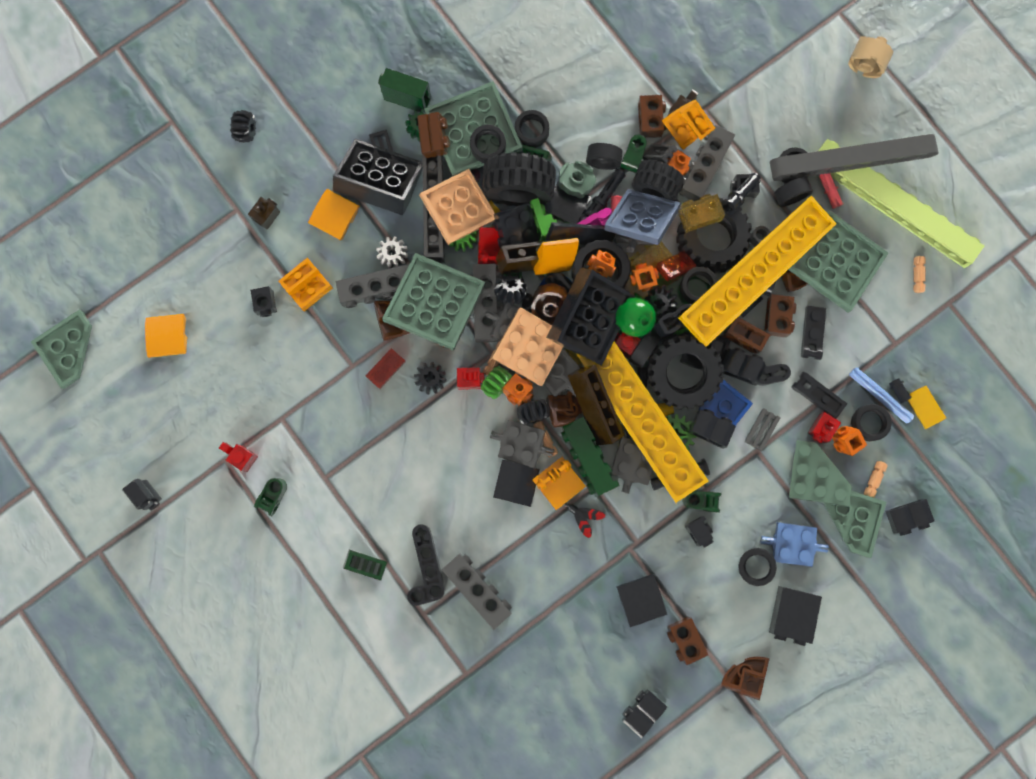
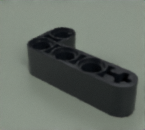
[407,524,446,606]

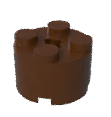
[531,283,568,325]

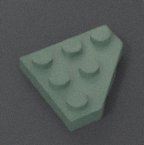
[31,310,92,389]
[789,440,852,507]
[823,491,886,558]

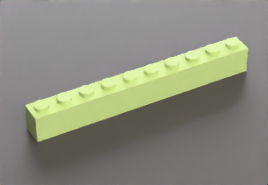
[818,139,984,269]

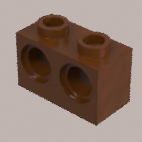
[638,95,667,138]
[764,294,797,338]
[723,317,770,355]
[667,616,709,665]

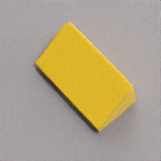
[908,386,946,429]

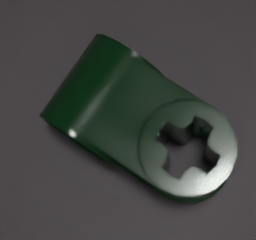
[620,134,647,173]
[254,478,287,517]
[682,491,722,513]

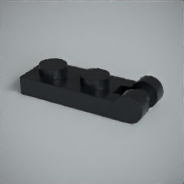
[801,306,826,360]
[791,372,848,419]

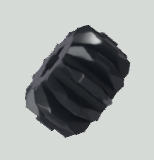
[230,110,256,143]
[494,273,527,306]
[645,285,678,317]
[414,362,447,395]
[517,399,550,425]

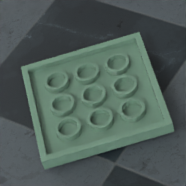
[424,81,523,177]
[788,209,888,313]
[382,253,485,351]

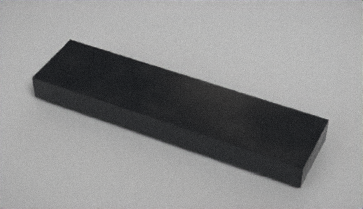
[546,222,616,245]

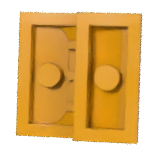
[662,99,716,150]
[308,189,360,240]
[533,238,579,275]
[278,258,333,312]
[145,314,187,358]

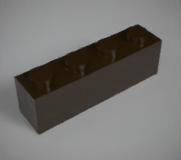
[496,241,577,275]
[567,365,625,445]

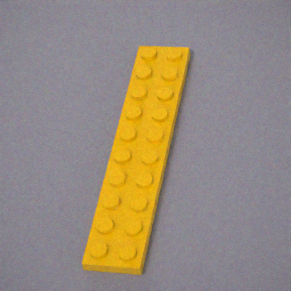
[678,196,837,347]
[577,341,709,503]

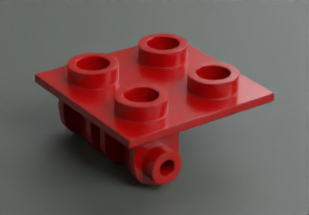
[478,227,500,265]

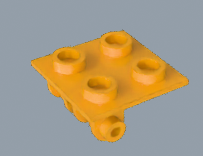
[532,456,586,510]

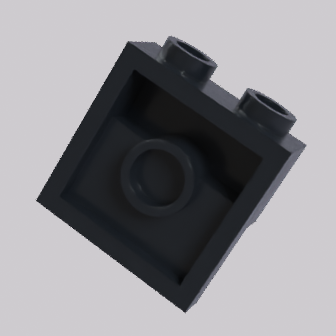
[493,203,539,248]

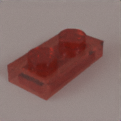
[655,251,696,281]
[365,348,406,389]

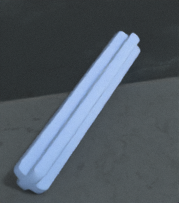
[849,367,914,423]

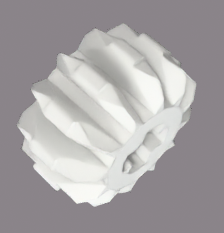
[376,236,408,269]

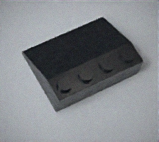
[333,139,423,215]
[546,268,636,366]

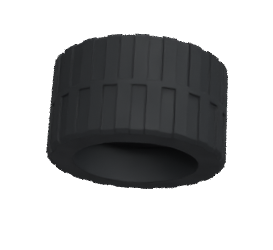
[572,240,631,289]

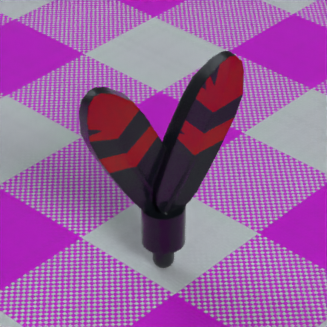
[565,502,605,538]

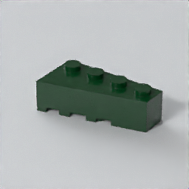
[560,417,620,497]

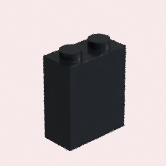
[769,586,822,646]

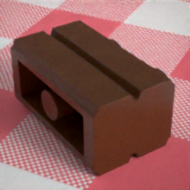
[417,112,450,158]

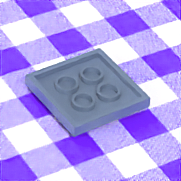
[605,189,680,245]

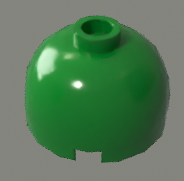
[616,297,656,337]

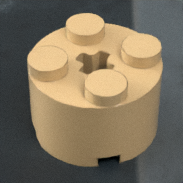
[848,36,893,78]

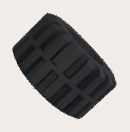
[632,160,684,201]

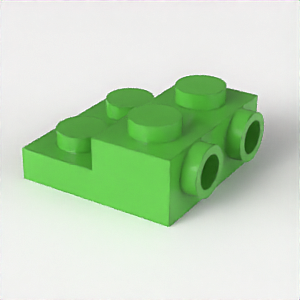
[530,198,558,242]

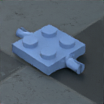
[760,522,829,567]

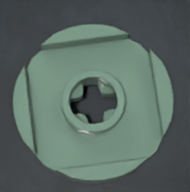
[558,161,596,198]

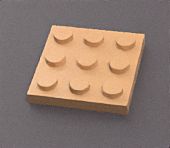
[419,169,495,245]
[491,307,563,386]

